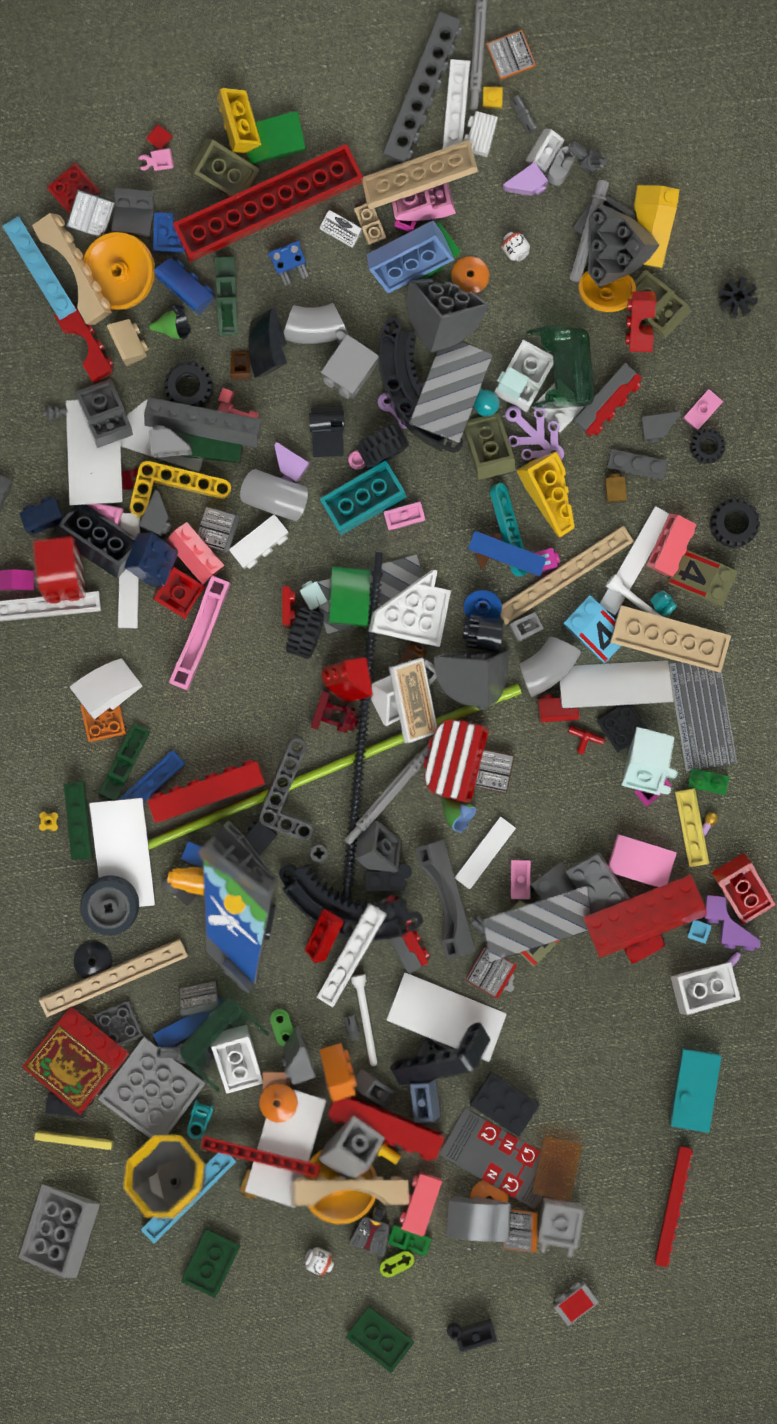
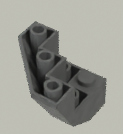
[588,204,660,287]

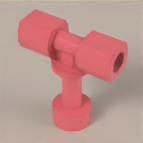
[217,388,259,418]

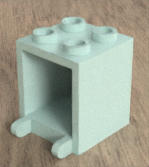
[622,727,677,795]

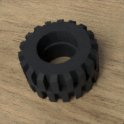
[164,361,213,408]
[356,424,409,468]
[710,498,760,548]
[286,607,324,659]

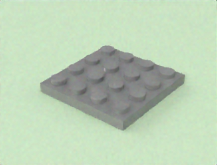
[98,1037,206,1139]

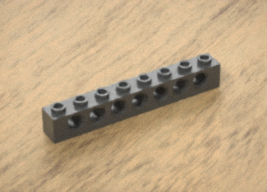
[383,12,463,164]

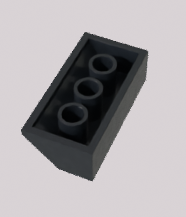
[55,504,136,579]

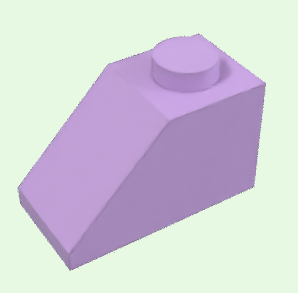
[503,162,548,196]
[275,442,309,484]

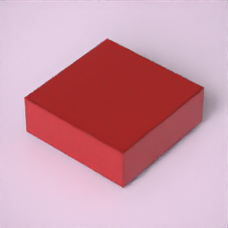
[146,124,173,150]

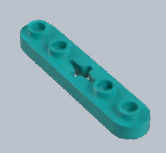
[490,483,528,577]

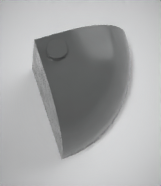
[407,279,488,352]
[434,650,509,709]

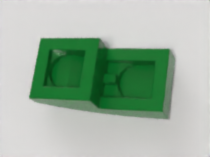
[388,1225,432,1257]

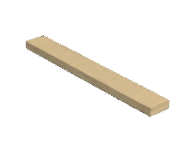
[500,526,634,625]
[39,938,188,1017]

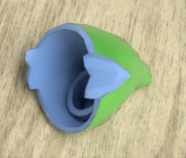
[442,797,476,833]

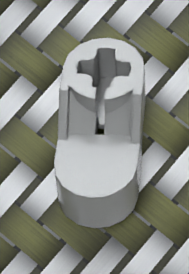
[548,147,576,185]

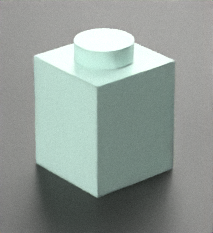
[497,367,529,400]
[300,581,327,610]

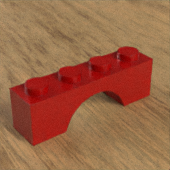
[54,304,114,383]

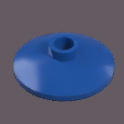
[464,590,502,620]

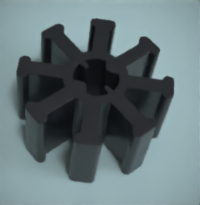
[718,277,758,318]

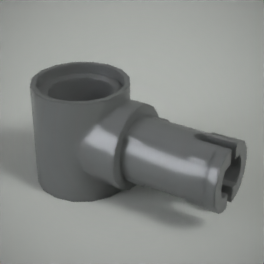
[157,1043,195,1064]

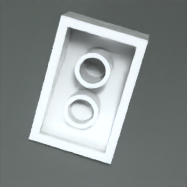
[671,962,741,1015]
[210,1025,263,1094]

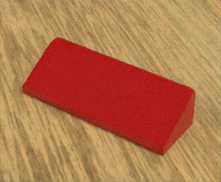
[305,909,344,964]

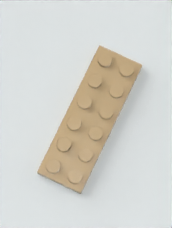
[362,140,478,209]
[610,605,731,673]

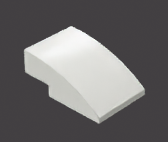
[494,340,556,412]
[70,658,142,719]

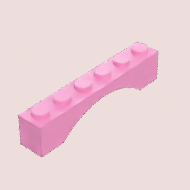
[169,576,231,691]

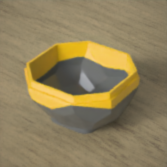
[123,1135,206,1218]

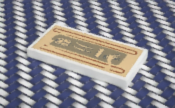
[390,658,437,743]

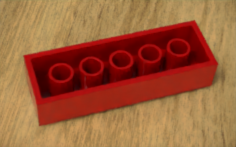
[147,759,266,823]
[583,875,707,958]
[327,1096,444,1161]

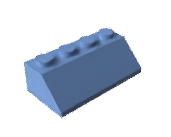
[367,221,454,293]

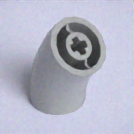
[284,302,349,344]
[240,469,308,521]
[519,637,581,697]

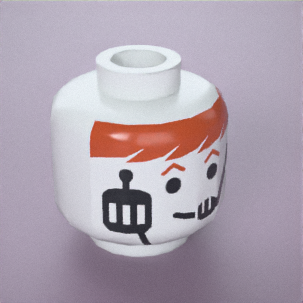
[502,232,530,261]
[304,1247,334,1276]

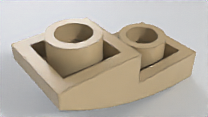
[354,203,386,245]

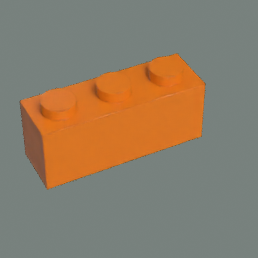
[320,1043,357,1101]

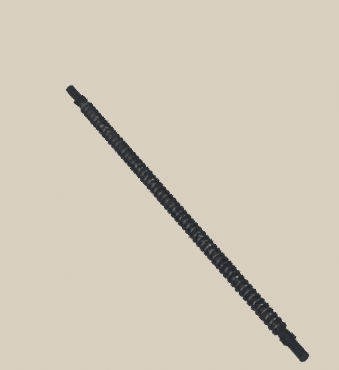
[341,552,383,900]

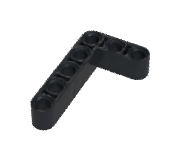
[390,1022,491,1085]

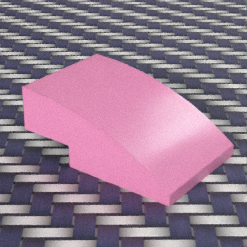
[392,182,456,221]
[608,834,677,887]

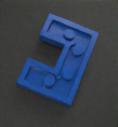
[153,213,185,253]

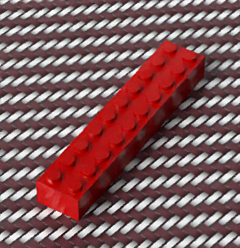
[173,144,363,262]

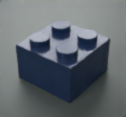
[124,533,178,586]

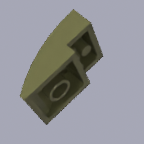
[634,270,691,339]

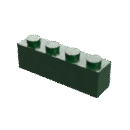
[172,431,242,463]
[64,782,93,860]

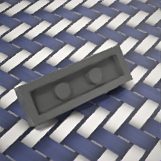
[607,449,667,480]

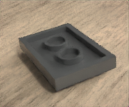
[566,852,630,913]

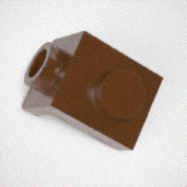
[396,642,427,666]

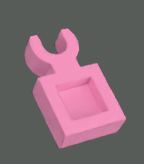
[139,148,174,171]

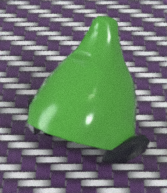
[149,305,191,340]

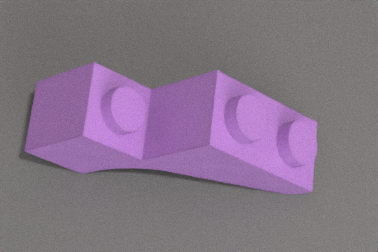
[703,895,760,951]

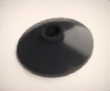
[74,942,112,979]

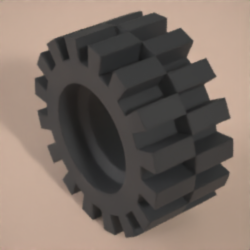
[690,428,726,464]

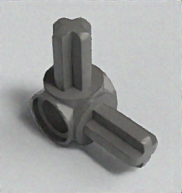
[568,141,608,174]

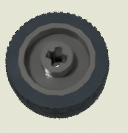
[80,875,139,936]

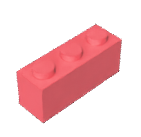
[646,513,696,577]
[165,522,224,584]
[399,1172,442,1237]

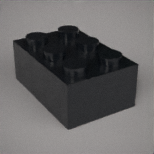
[470,1071,540,1137]

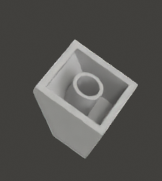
[149,426,193,458]

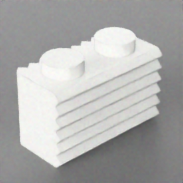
[463,111,498,157]

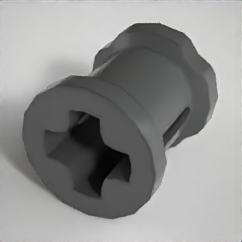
[310,845,328,862]

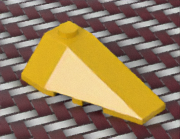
[634,185,680,268]
[516,451,575,537]

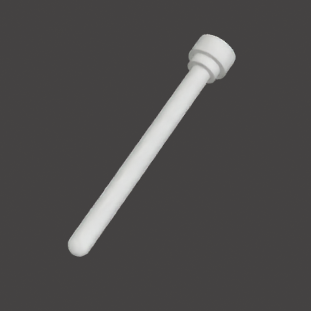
[605,574,663,617]
[351,974,377,1066]

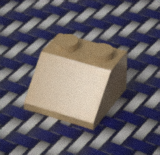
[107,319,148,366]

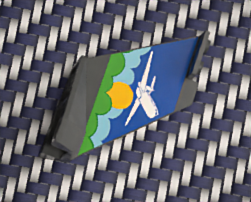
[198,821,278,993]

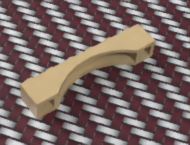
[32,213,112,325]
[290,1177,409,1206]

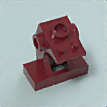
[310,691,360,734]

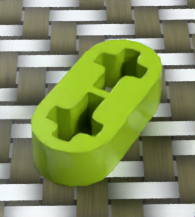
[380,1250,414,1277]

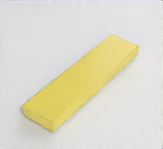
[675,788,709,867]
[34,1130,114,1150]

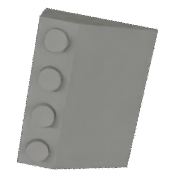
[19,1184,100,1278]

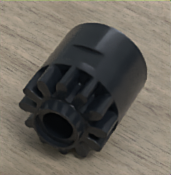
[462,615,504,652]

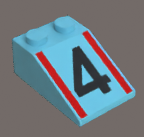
[563,596,621,664]

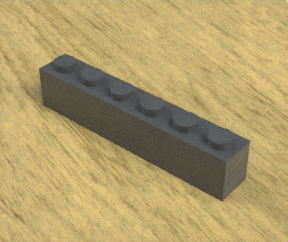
[144,397,261,448]

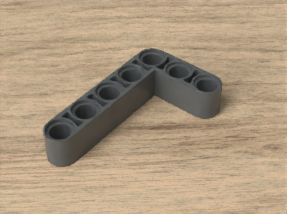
[259,735,313,840]

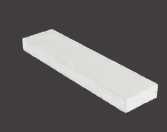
[455,817,516,889]

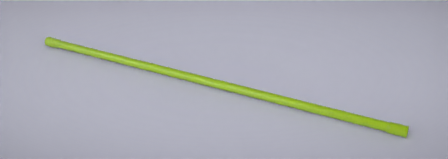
[147,683,522,850]

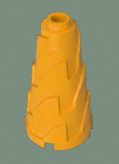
[167,867,204,896]

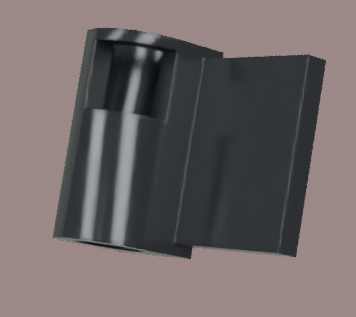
[309,406,345,458]

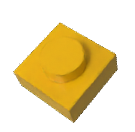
[483,87,503,108]

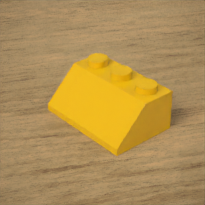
[217,88,261,153]

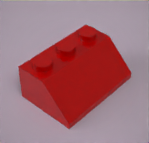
[321,658,373,703]

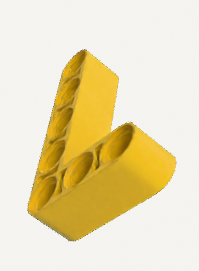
[130,461,231,517]

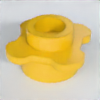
[39,812,58,831]

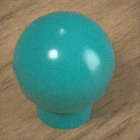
[473,388,500,417]

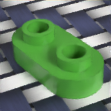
[270,1009,294,1047]

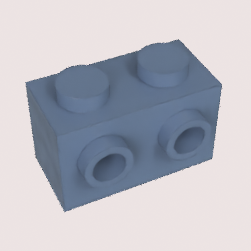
[410,1079,440,1123]

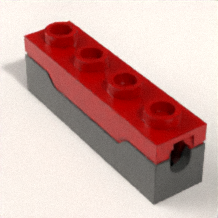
[573,363,642,437]
[374,894,430,974]

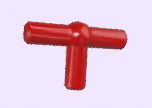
[568,726,605,754]

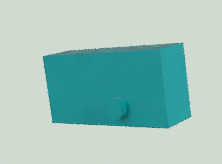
[320,460,406,536]
[669,1048,722,1133]

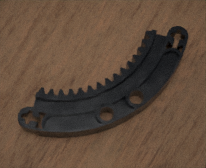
[379,317,463,453]
[279,864,423,940]

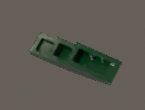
[215,256,238,336]
[98,723,151,801]

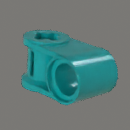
[187,1100,214,1139]

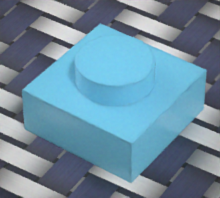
[687,920,712,944]

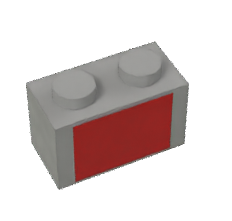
[553,1281,599,1326]

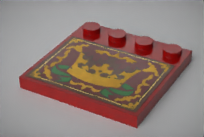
[22,1007,129,1115]

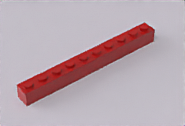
[201,1136,321,1177]
[654,1145,693,1267]

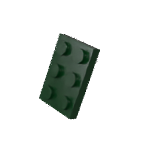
[181,1228,241,1298]
[345,1306,415,1373]

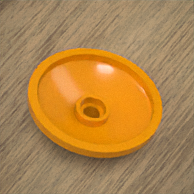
[578,271,636,312]

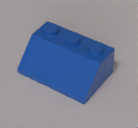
[154,258,214,315]

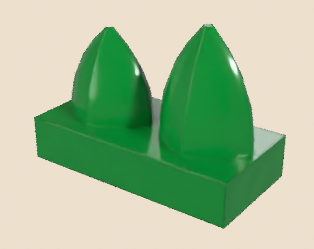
[687,768,729,795]

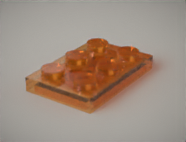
[532,1136,582,1202]

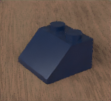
[20,497,64,536]

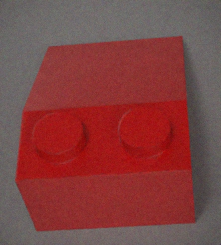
[711,853,776,925]

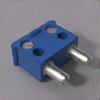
[268,241,308,286]

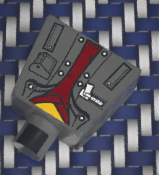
[349,1207,389,1256]

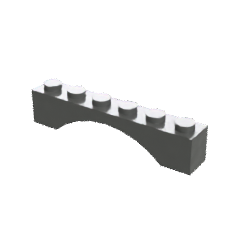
[415,840,475,959]

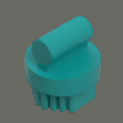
[650,590,677,618]

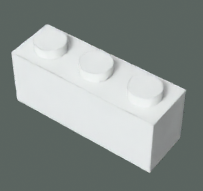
[229,514,289,569]

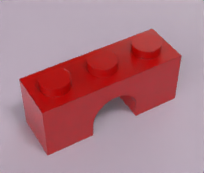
[625,291,656,352]

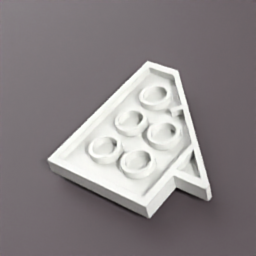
[369,570,451,647]

